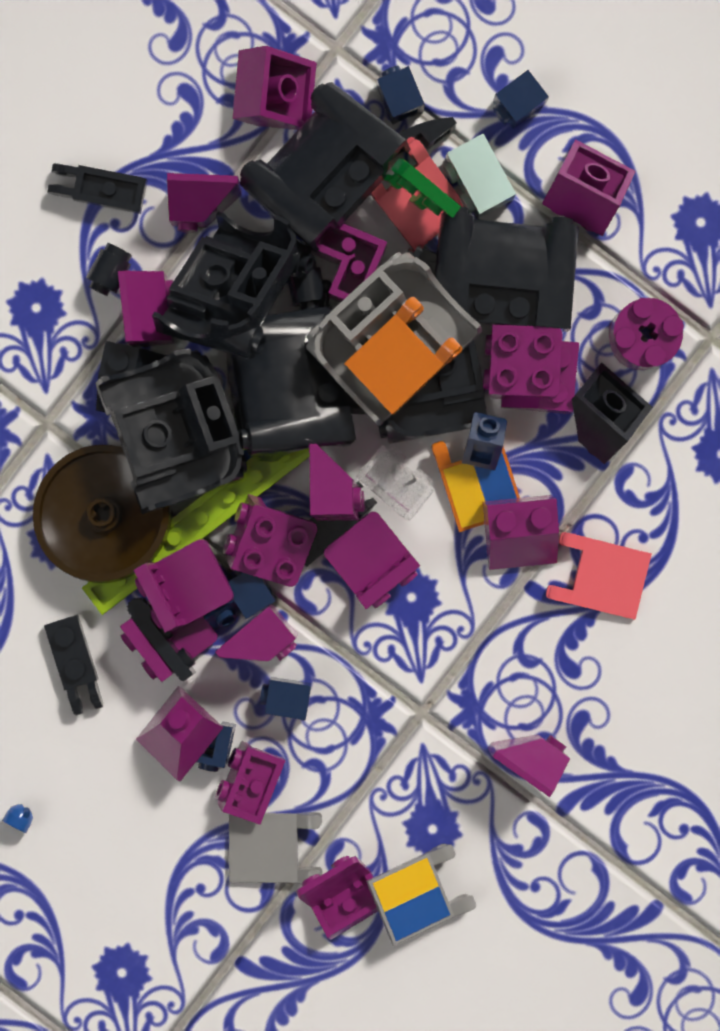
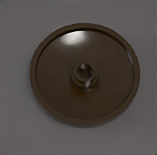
[33,444,172,583]

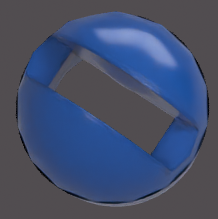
[2,804,33,833]

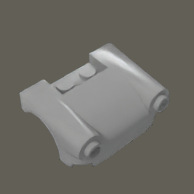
[306,252,482,427]

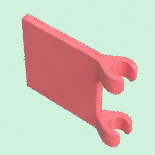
[370,137,464,251]
[546,532,652,620]

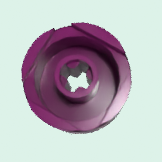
[608,298,684,370]

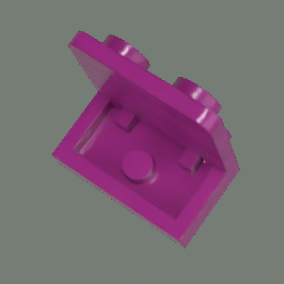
[484,325,562,399]
[223,494,317,587]
[324,511,420,609]
[134,539,234,633]
[120,617,218,682]
[296,856,378,940]

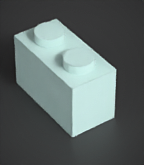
[443,134,516,219]

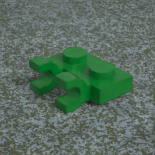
[384,158,461,218]

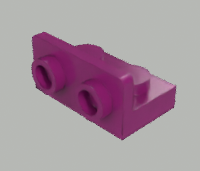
[215,741,286,825]

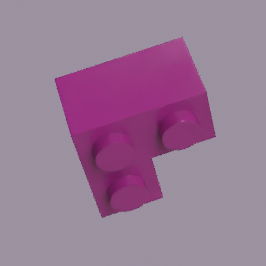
[311,223,387,303]

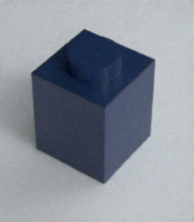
[376,66,425,125]
[493,70,549,129]
[228,570,277,619]
[260,677,312,720]

